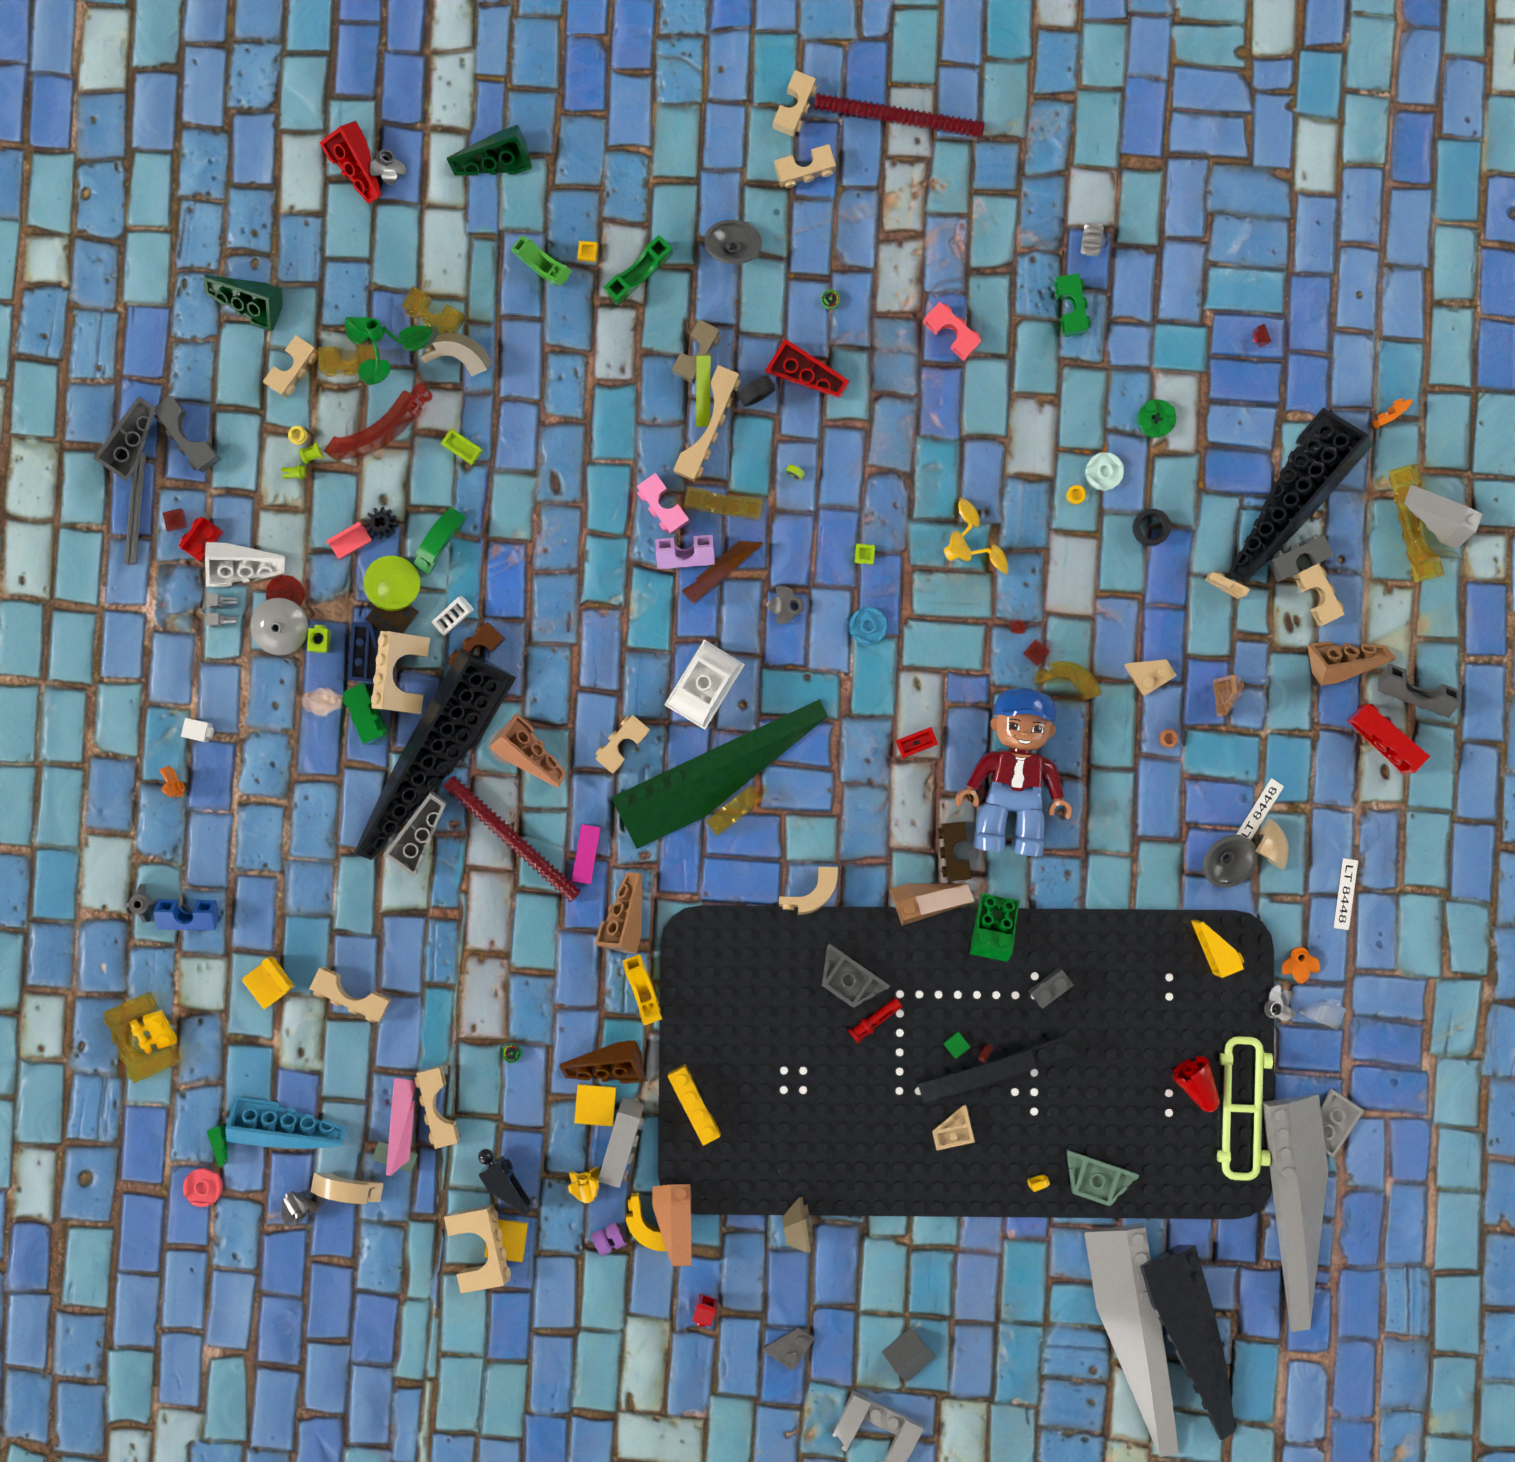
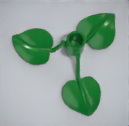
[345,317,432,385]

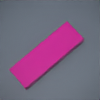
[572,824,601,884]

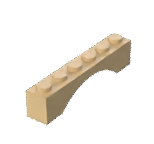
[673,365,741,482]

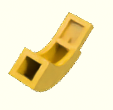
[622,954,662,1026]
[626,1192,667,1251]

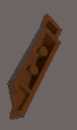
[682,541,763,605]

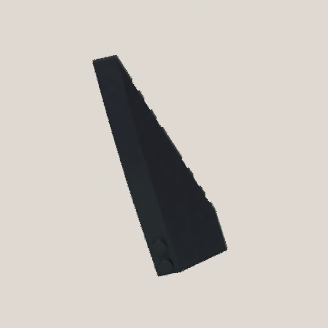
[1140,1245,1235,1440]

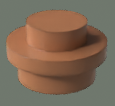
[1159,729,1178,748]

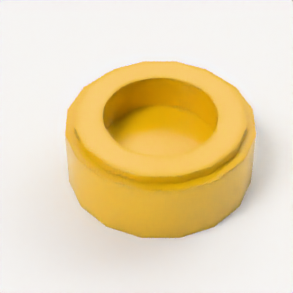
[1066,485,1086,505]

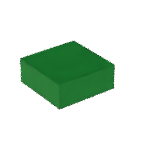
[943,1031,970,1059]

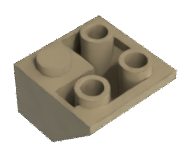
[782,1197,814,1253]

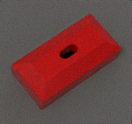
[895,727,938,758]

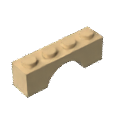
[309,966,392,1023]
[415,1065,460,1149]

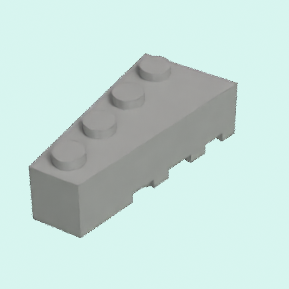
[383,791,447,878]
[598,1097,645,1188]

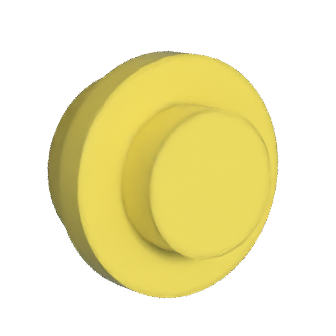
[288,426,308,445]

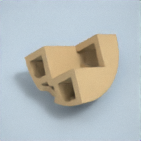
[1255,818,1289,870]

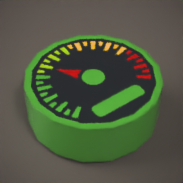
[821,289,840,309]

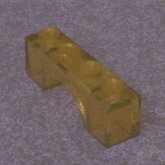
[684,486,763,522]

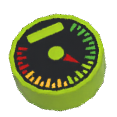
[785,464,805,480]

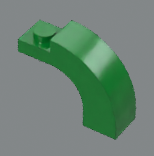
[413,507,467,574]

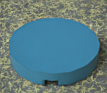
[849,607,887,645]

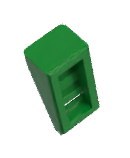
[207,1123,228,1167]

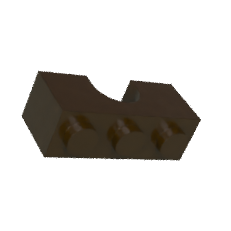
[938,821,971,882]

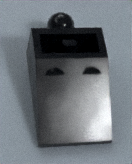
[478,1149,533,1215]

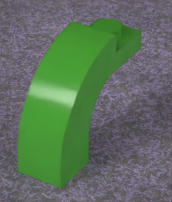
[510,235,572,287]

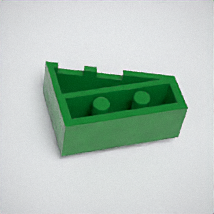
[342,683,391,745]

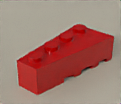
[764,339,850,399]
[1347,703,1431,774]

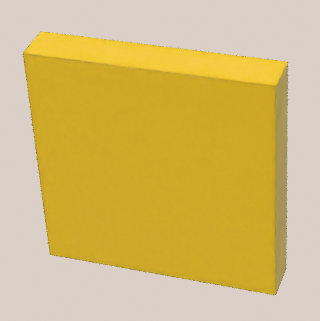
[574,1084,616,1126]
[484,1218,529,1262]

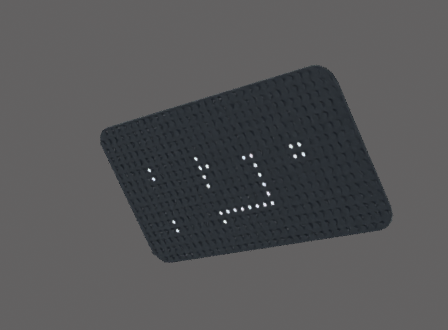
[658,905,1274,1219]

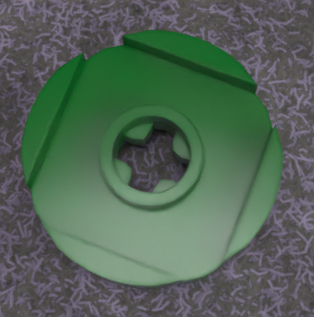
[1137,399,1176,438]

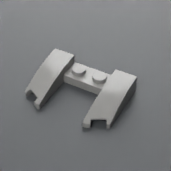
[832,1391,924,1462]

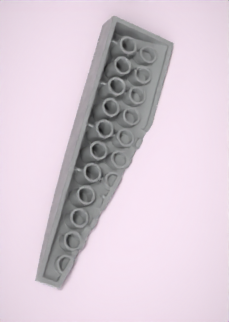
[1084,1223,1179,1457]

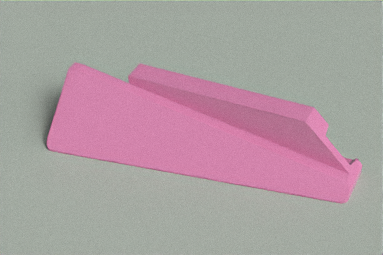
[386,1078,416,1176]

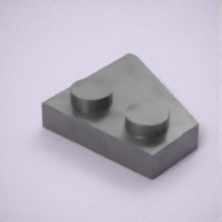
[762,1326,815,1371]

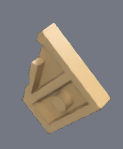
[1205,571,1250,599]
[1124,659,1177,696]
[932,1105,975,1151]

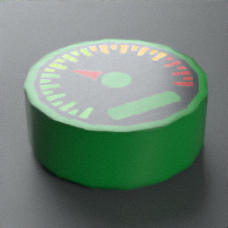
[502,1043,522,1063]

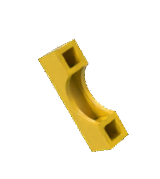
[668,1064,721,1146]

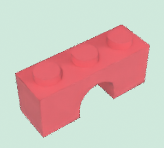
[923,302,982,361]

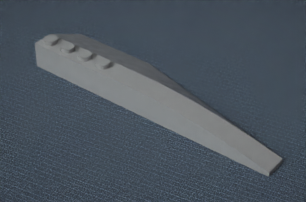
[1262,1094,1328,1332]

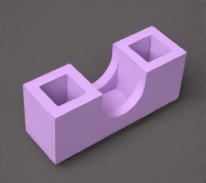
[655,535,715,569]

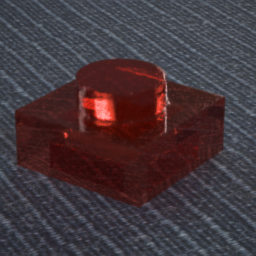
[1252,324,1271,348]
[162,508,188,532]
[1023,639,1050,666]

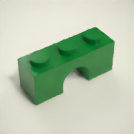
[1054,273,1091,337]

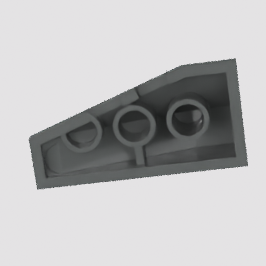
[93,396,155,481]

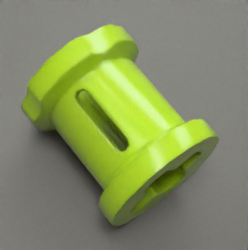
[299,442,324,464]

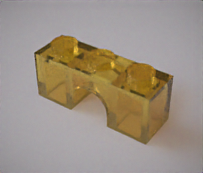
[402,286,465,334]
[318,345,379,377]
[706,785,763,836]

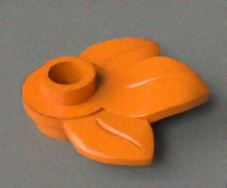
[159,765,185,798]
[1282,947,1320,984]

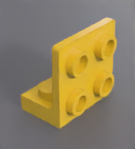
[242,956,295,1009]

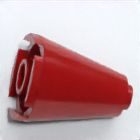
[1173,1056,1220,1112]

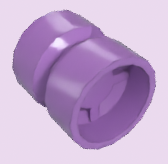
[591,1222,627,1257]

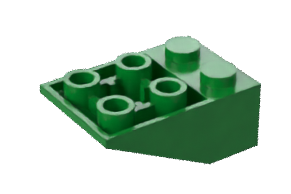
[970,893,1019,962]

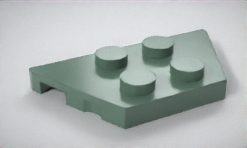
[1066,1150,1139,1206]

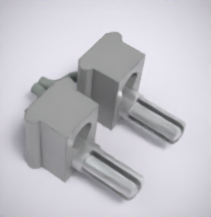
[200,592,238,628]

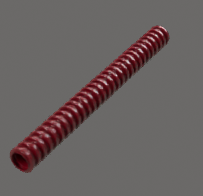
[814,92,985,138]
[444,776,581,903]

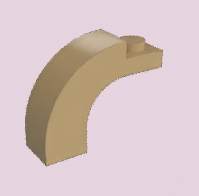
[779,867,838,915]
[311,1173,383,1204]

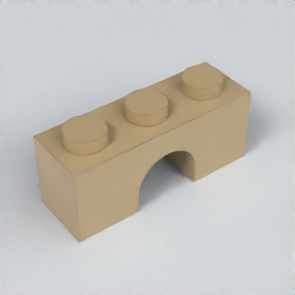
[773,70,818,137]
[774,144,836,188]
[263,335,318,398]
[1293,563,1345,626]
[595,715,651,774]

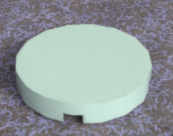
[1085,453,1124,491]

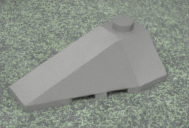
[1404,485,1482,549]

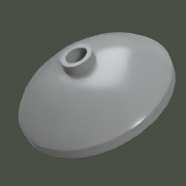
[250,598,309,655]

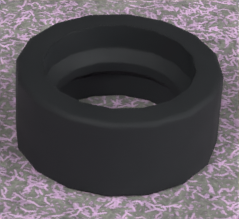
[737,376,775,407]
[1132,509,1171,546]

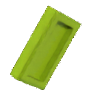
[440,428,483,466]

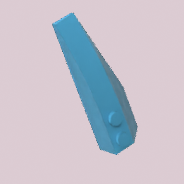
[225,1096,346,1149]

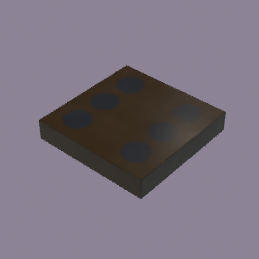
[365,605,419,634]

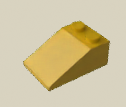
[1191,919,1244,978]

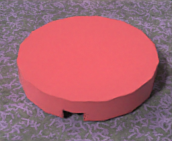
[183,1167,223,1207]

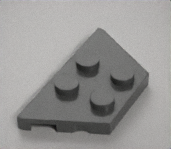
[822,943,890,1008]

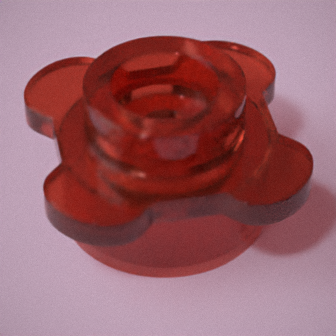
[1009,620,1028,634]

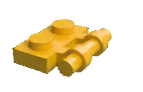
[130,1010,177,1054]

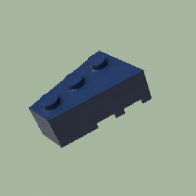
[348,621,379,682]

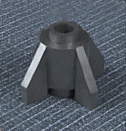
[124,884,158,923]
[281,1191,319,1227]

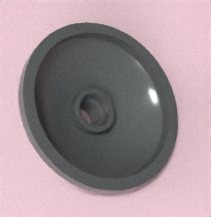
[705,220,762,265]
[1203,835,1258,888]

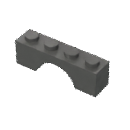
[154,395,221,473]
[1377,663,1461,718]

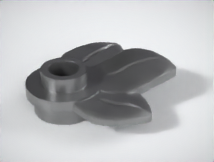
[369,150,407,185]
[766,586,804,624]
[1264,984,1295,1021]

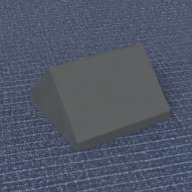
[882,1327,937,1382]

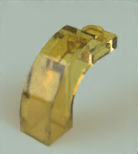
[1032,661,1102,702]

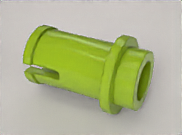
[281,464,307,480]

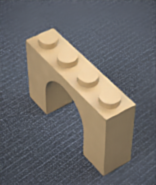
[371,631,430,714]
[444,1204,511,1293]

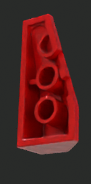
[319,121,382,204]

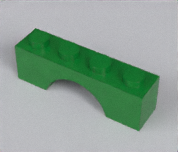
[603,235,673,306]

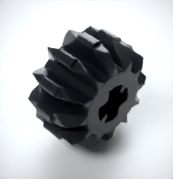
[365,507,398,540]

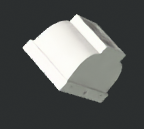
[664,640,745,730]

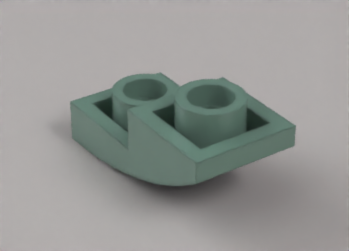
[372,1141,418,1173]

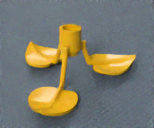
[944,497,1008,575]

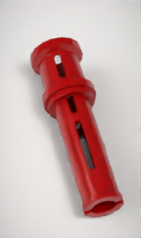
[848,997,903,1044]

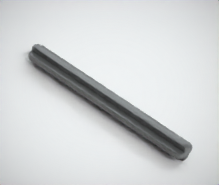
[124,452,146,565]

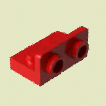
[178,516,224,563]

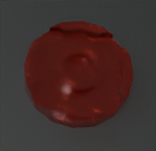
[266,575,305,606]

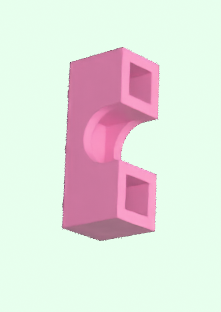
[637,473,690,535]

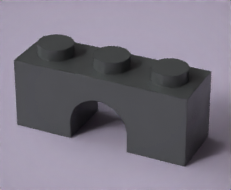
[1268,534,1334,582]

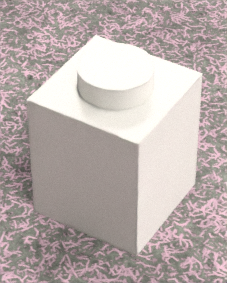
[181,718,214,742]

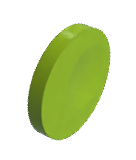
[364,556,420,611]

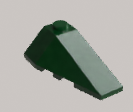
[447,125,532,176]
[203,275,283,331]

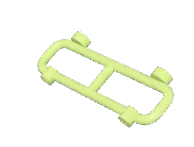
[1217,1036,1273,1181]

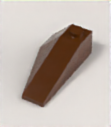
[559,1040,645,1084]

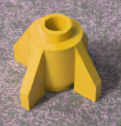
[568,1167,600,1203]

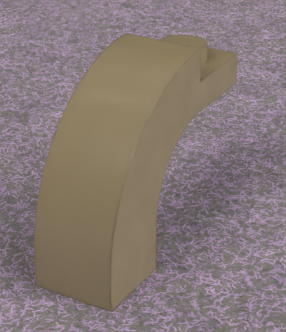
[421,333,493,376]

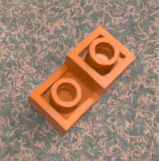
[1373,398,1413,429]

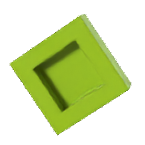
[854,544,875,565]

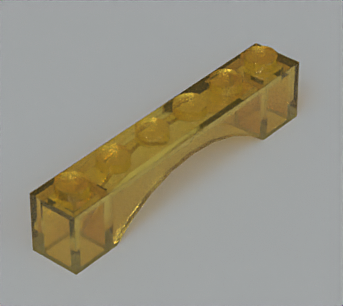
[1389,464,1445,582]

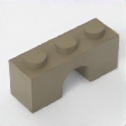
[672,319,721,384]

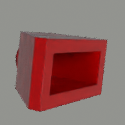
[692,1294,718,1327]

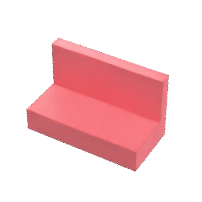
[326,522,373,560]

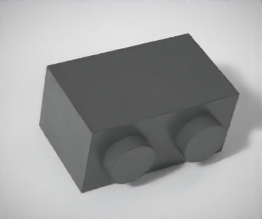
[1028,968,1074,1009]

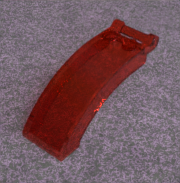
[324,383,433,460]

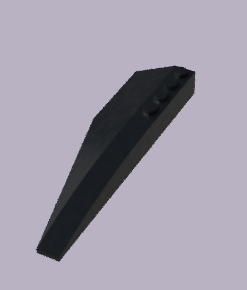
[354,648,516,860]

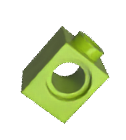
[307,625,332,653]

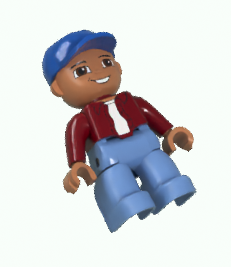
[955,688,1072,857]

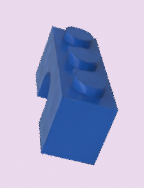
[153,899,219,931]

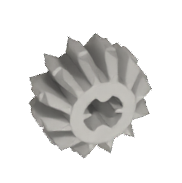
[1081,223,1103,256]

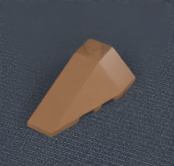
[1213,675,1244,717]
[889,883,975,926]

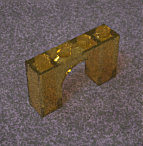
[103,992,182,1083]

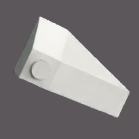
[205,542,285,587]

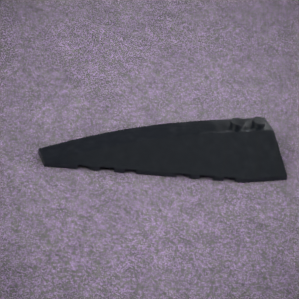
[1229,407,1372,584]

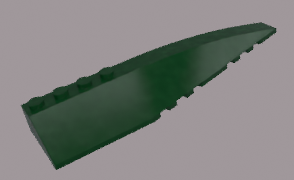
[611,699,828,849]

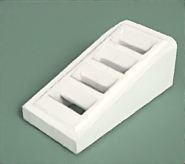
[432,596,474,636]

